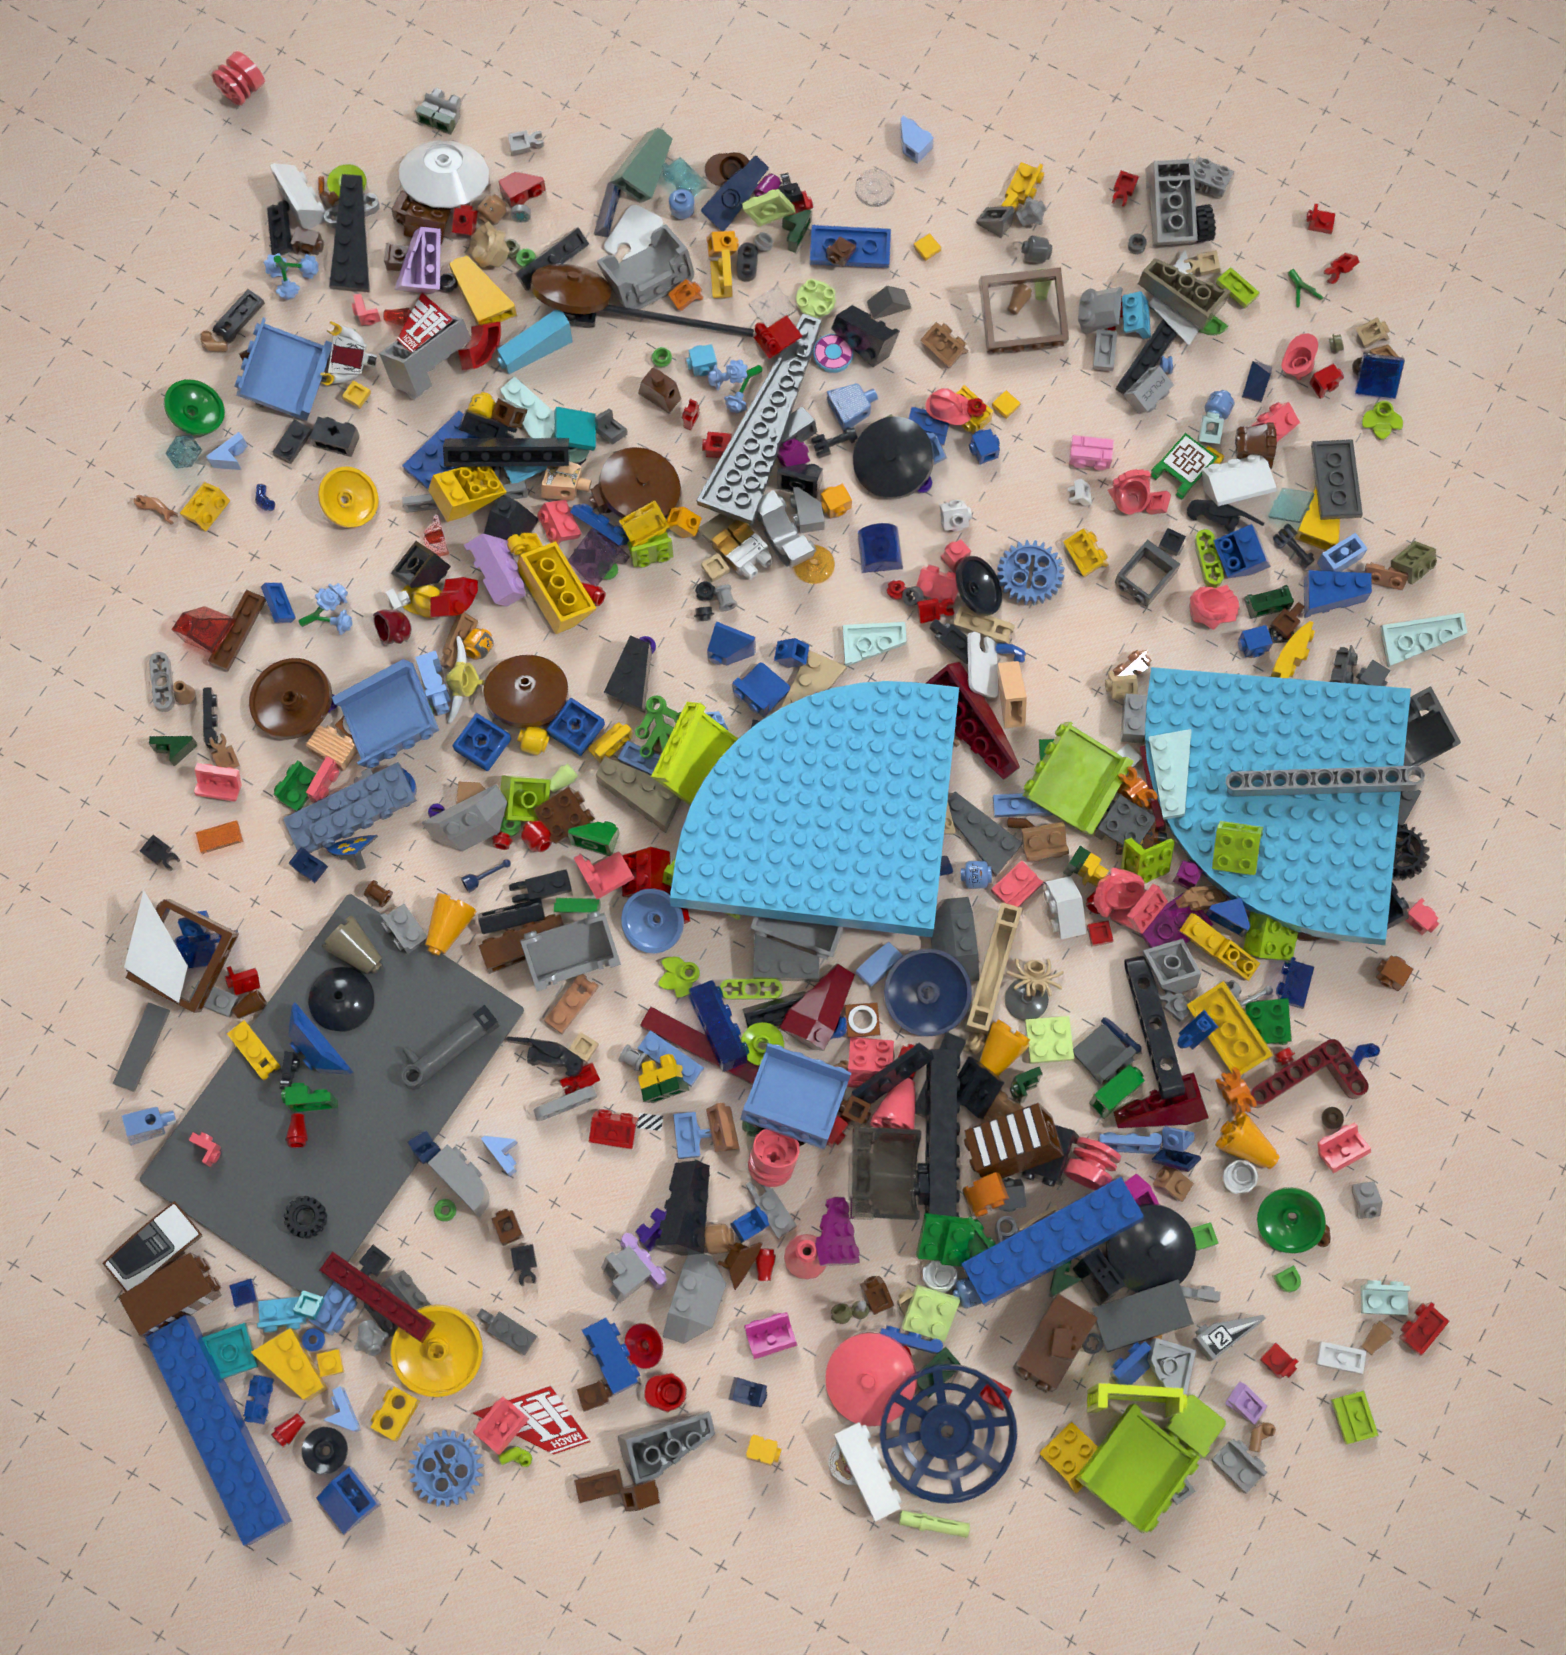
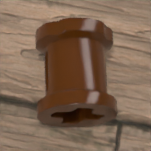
[364,880,393,908]

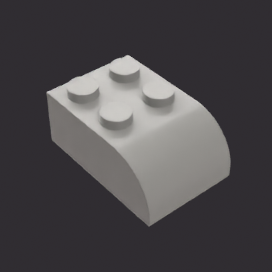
[428,1144,489,1217]

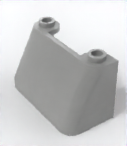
[597,224,695,310]
[521,911,621,992]
[750,916,845,960]

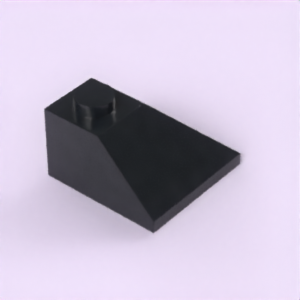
[777,464,823,499]
[483,495,539,540]
[391,541,451,588]

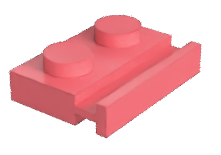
[306,756,339,803]
[991,860,1044,907]

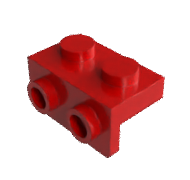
[1399,1302,1450,1356]

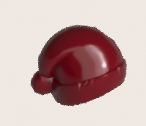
[373,609,412,645]

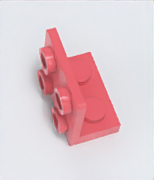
[574,851,634,900]
[1110,884,1168,934]
[847,1037,894,1088]

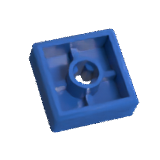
[547,698,605,756]
[452,713,511,771]

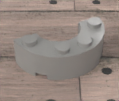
[756,490,816,568]

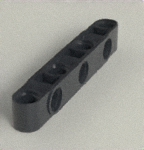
[1124,955,1185,1100]

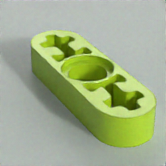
[1194,529,1224,588]
[720,979,783,1000]

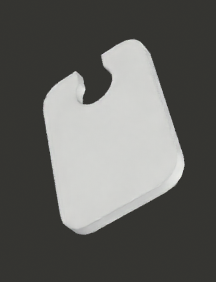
[604,205,663,261]
[967,632,998,699]

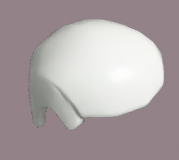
[1223,1159,1258,1194]
[923,1260,957,1293]

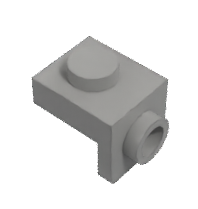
[1352,1181,1383,1219]

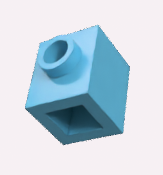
[686,344,717,376]

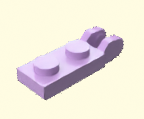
[620,1232,667,1290]

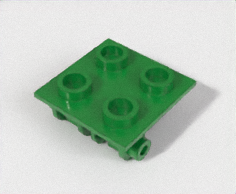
[1246,998,1292,1045]

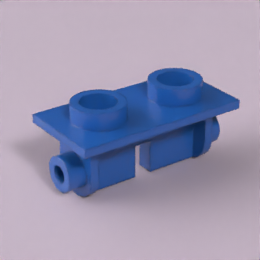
[1177,1010,1218,1050]
[243,1375,274,1425]

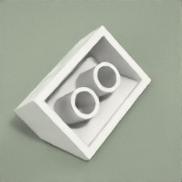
[270,163,325,229]
[1202,454,1277,506]

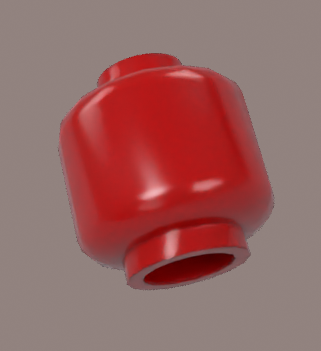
[521,820,552,852]

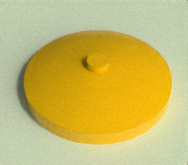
[391,1304,483,1397]

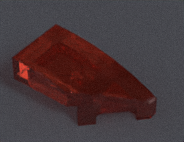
[423,514,449,557]

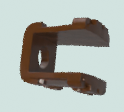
[1235,422,1277,469]

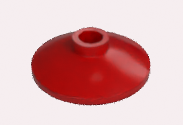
[624,1323,663,1369]

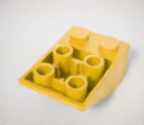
[428,466,506,522]

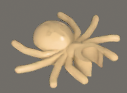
[1006,958,1064,997]

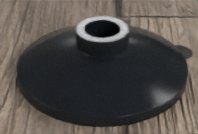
[302,1427,348,1474]

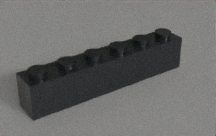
[443,438,570,467]

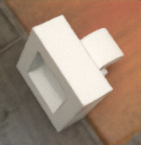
[1068,479,1092,506]
[386,589,411,614]

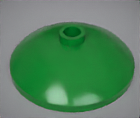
[163,379,225,435]
[1257,1187,1326,1254]

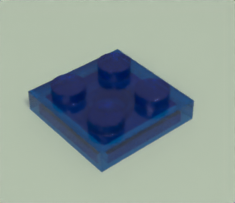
[1355,353,1405,399]

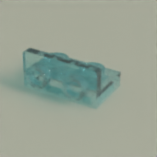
[662,157,707,197]

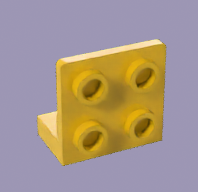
[1040,1422,1098,1494]

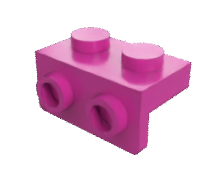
[744,1312,797,1359]

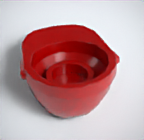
[644,1373,687,1412]

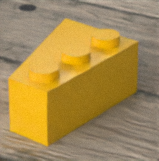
[251,1328,328,1401]

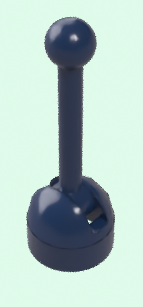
[461,859,511,893]

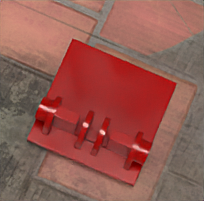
[753,315,803,359]

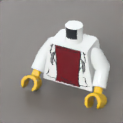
[320,321,377,385]

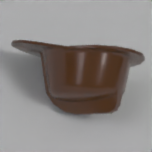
[705,152,750,186]

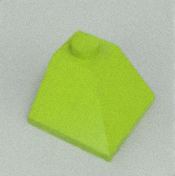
[500,775,551,821]

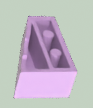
[394,227,441,294]
[464,533,526,607]

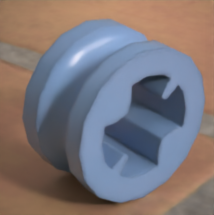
[1160,356,1173,374]

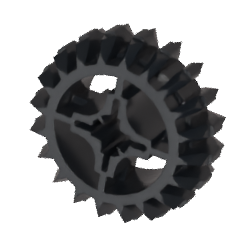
[1392,823,1430,881]

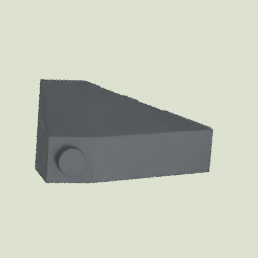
[617,1411,715,1485]

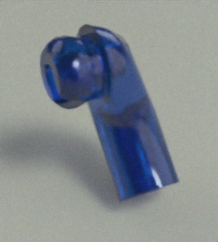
[255,484,275,511]
[1351,1043,1380,1068]

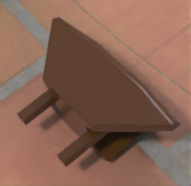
[717,1242,763,1290]

